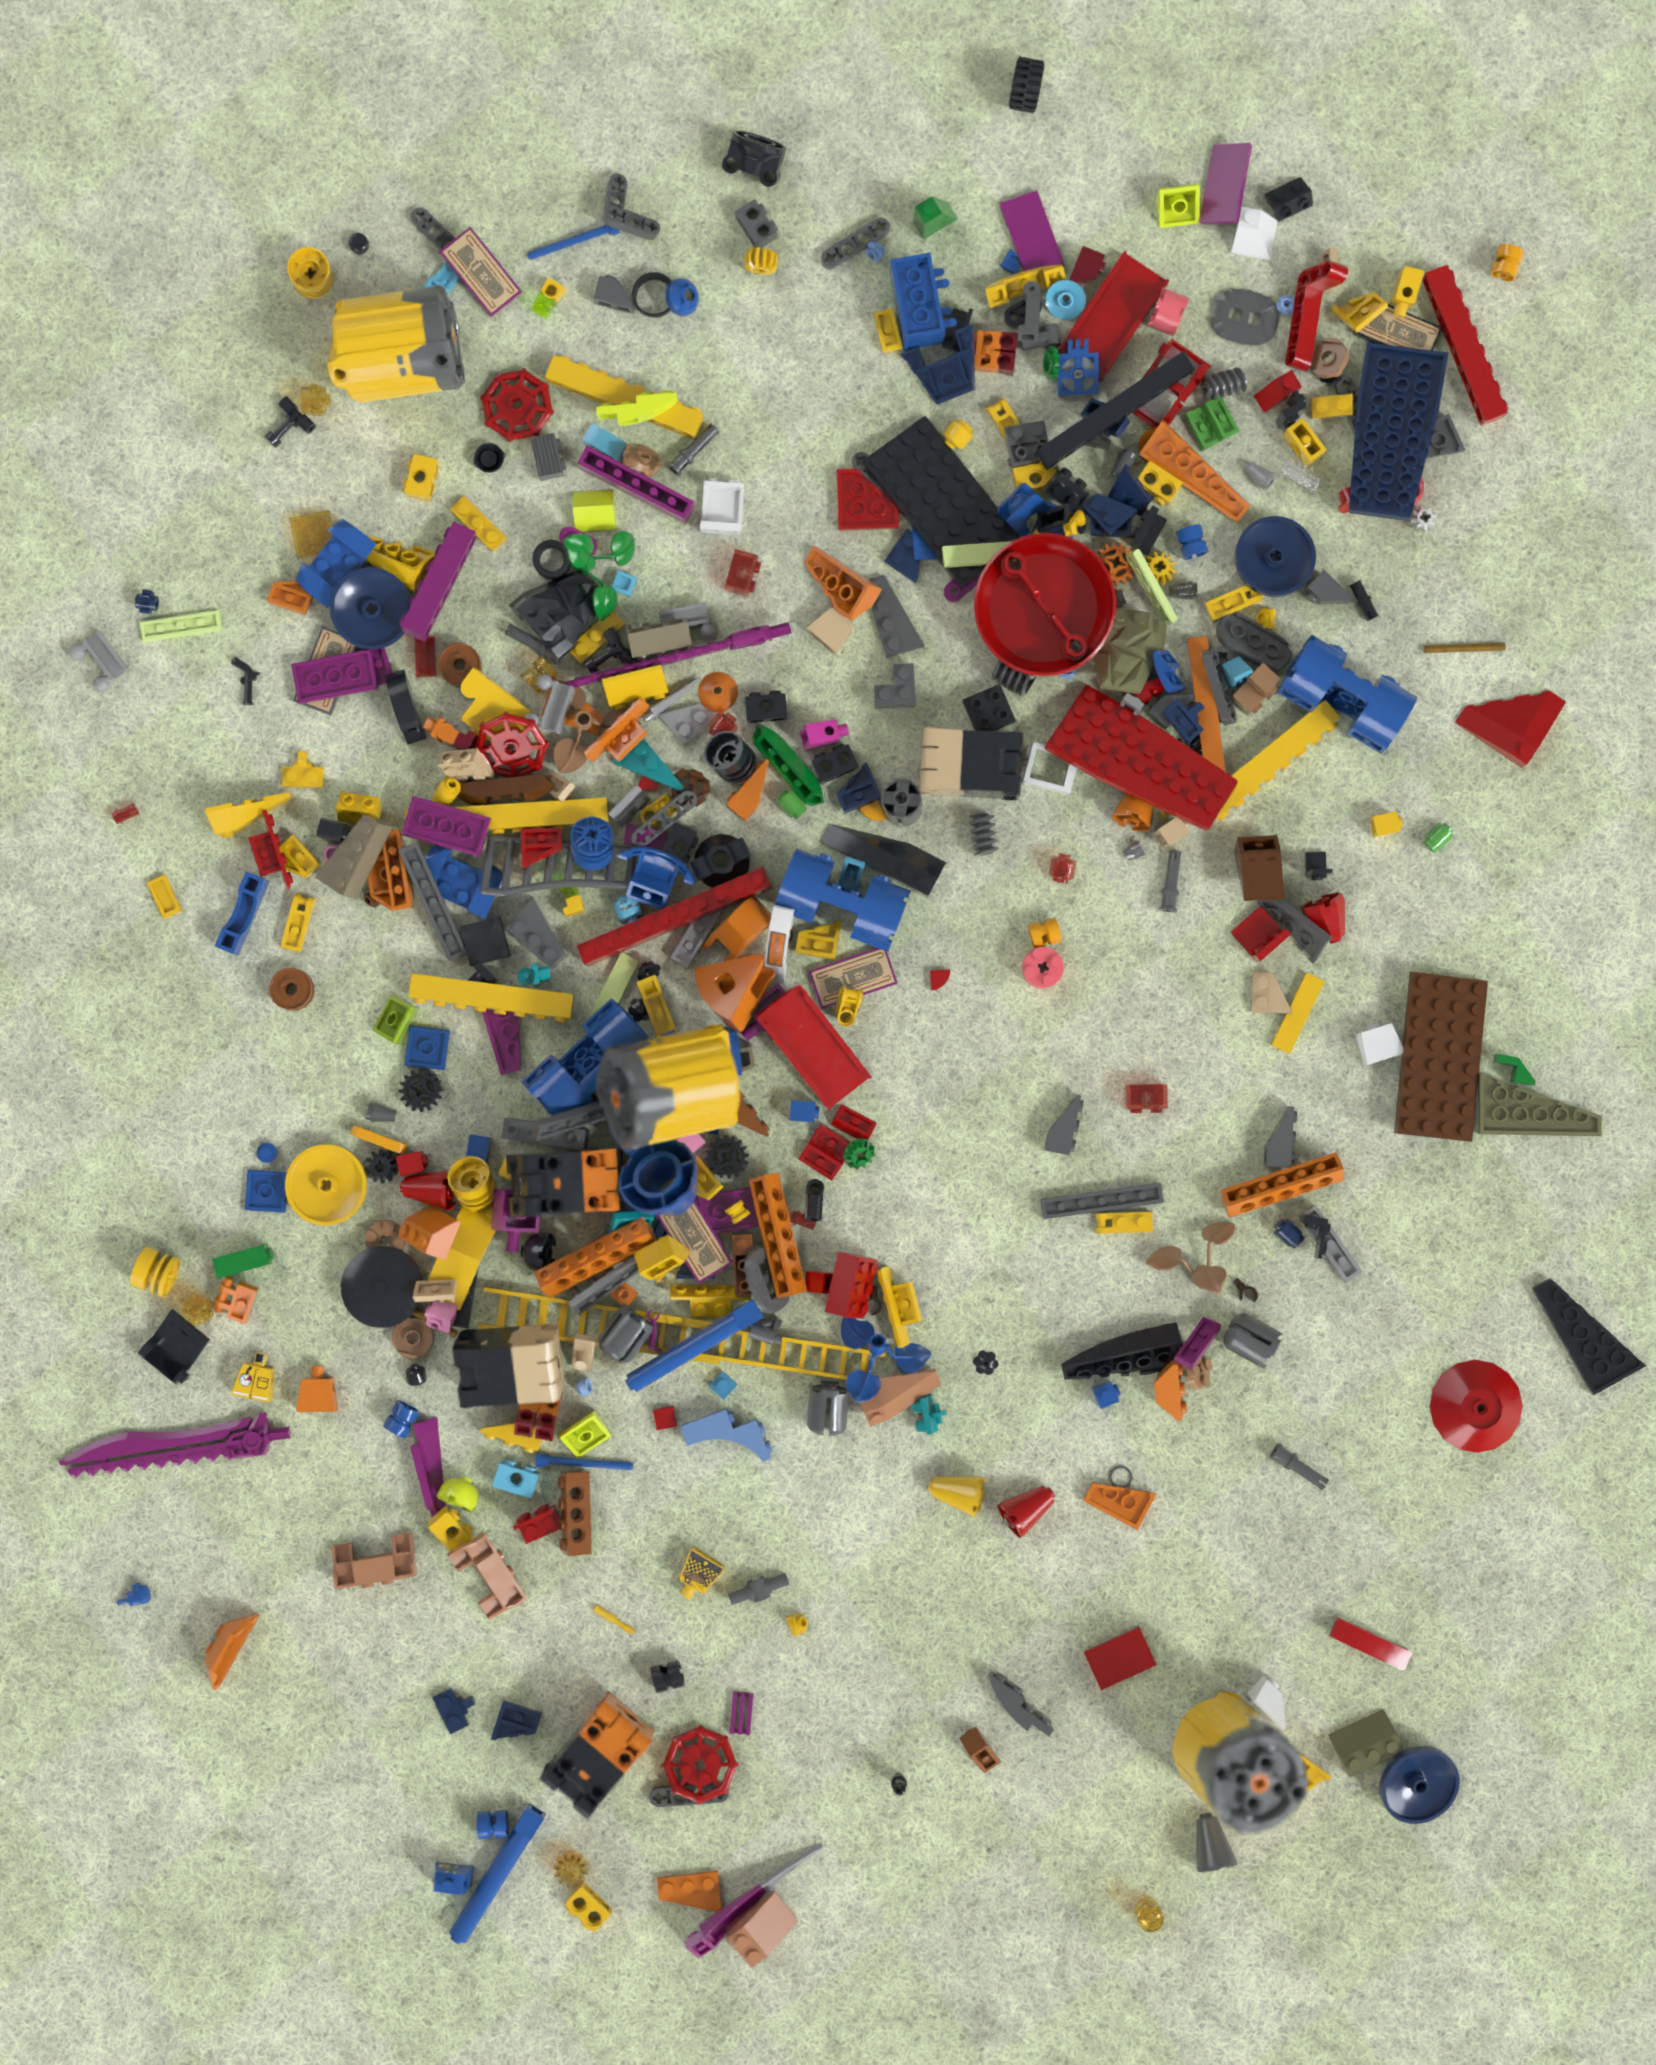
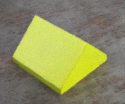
[1156,184,1200,228]
[573,490,616,532]
[558,1410,612,1458]

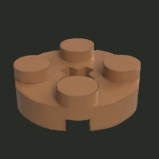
[1310,338,1349,378]
[623,444,663,477]
[365,1220,406,1251]
[392,1317,434,1358]
[1182,1354,1212,1389]

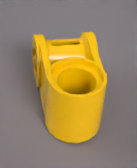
[640,793,677,827]
[834,985,863,1027]

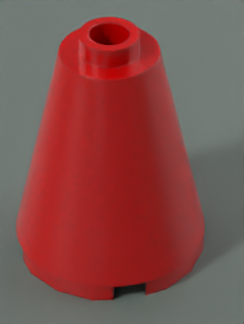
[400,1170,456,1211]
[997,1486,1055,1538]

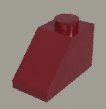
[1069,246,1106,285]

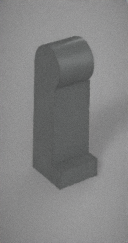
[1018,281,1041,342]

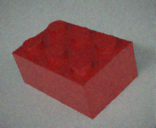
[824,1252,878,1319]

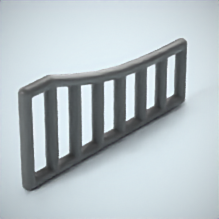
[480,834,636,897]

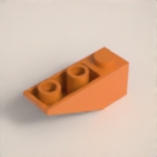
[726,759,769,822]

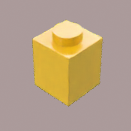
[1369,811,1403,838]

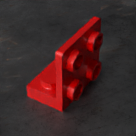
[1231,906,1291,963]
[513,1503,560,1544]

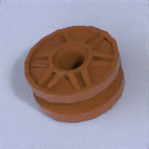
[438,643,482,687]
[269,968,315,1011]

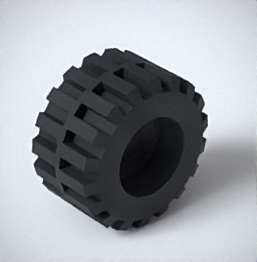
[1009,56,1045,113]

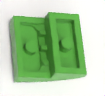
[1183,397,1239,451]

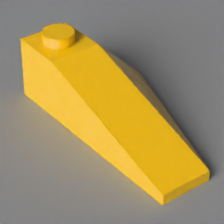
[366,535,436,591]
[205,792,293,839]

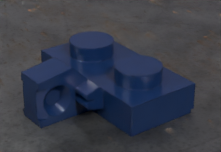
[1161,699,1205,743]
[432,1688,475,1734]

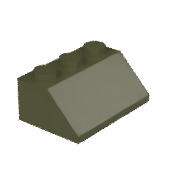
[1328,1709,1405,1778]

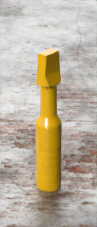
[593,1604,635,1635]

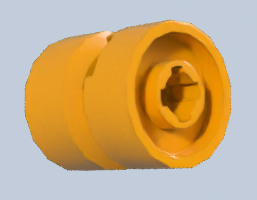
[1490,244,1524,282]
[1028,917,1062,949]

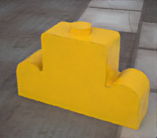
[461,666,539,742]

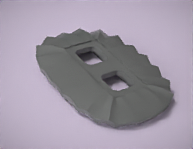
[1210,288,1279,345]
[743,1244,790,1314]

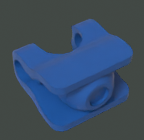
[997,483,1051,537]

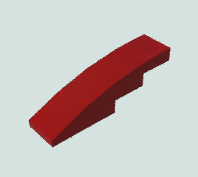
[1329,1617,1413,1671]

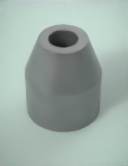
[1123,841,1145,861]

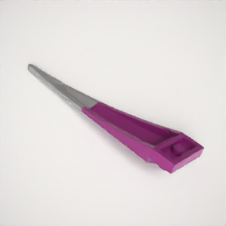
[683,1843,823,1959]

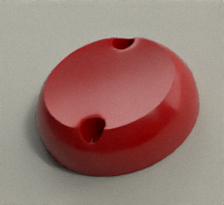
[974,533,1116,677]

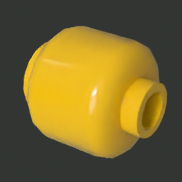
[944,419,973,450]

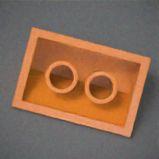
[398,1205,461,1260]

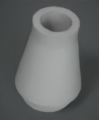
[1245,461,1275,490]

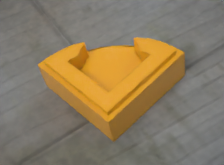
[860,801,886,821]

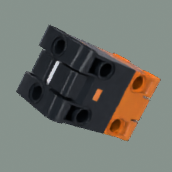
[506,1149,620,1217]
[539,1691,655,1819]

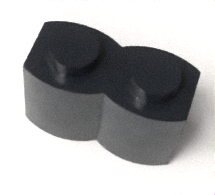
[316,818,351,844]

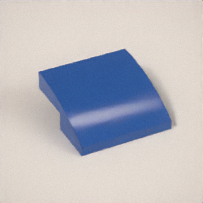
[1153,650,1186,693]

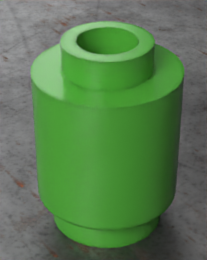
[778,790,807,820]
[1423,823,1453,853]

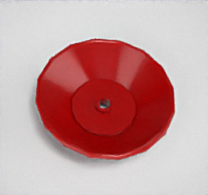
[1430,1360,1523,1453]

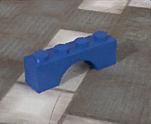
[215,872,270,956]

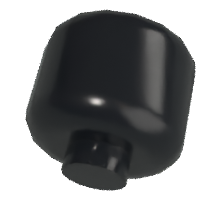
[348,233,369,255]
[405,1364,427,1386]

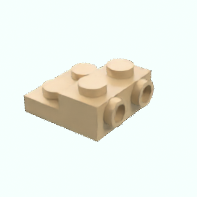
[438,748,495,783]

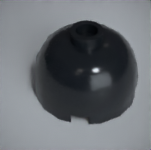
[521,1233,556,1272]

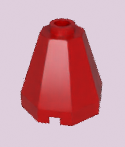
[1301,892,1345,944]

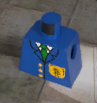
[433,1862,474,1895]

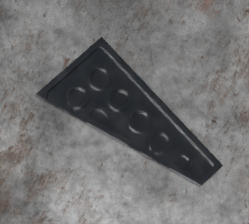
[1532,1278,1647,1395]

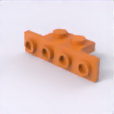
[583,698,650,762]

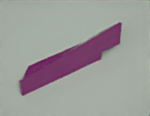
[410,1417,446,1518]

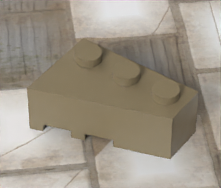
[625,617,692,659]

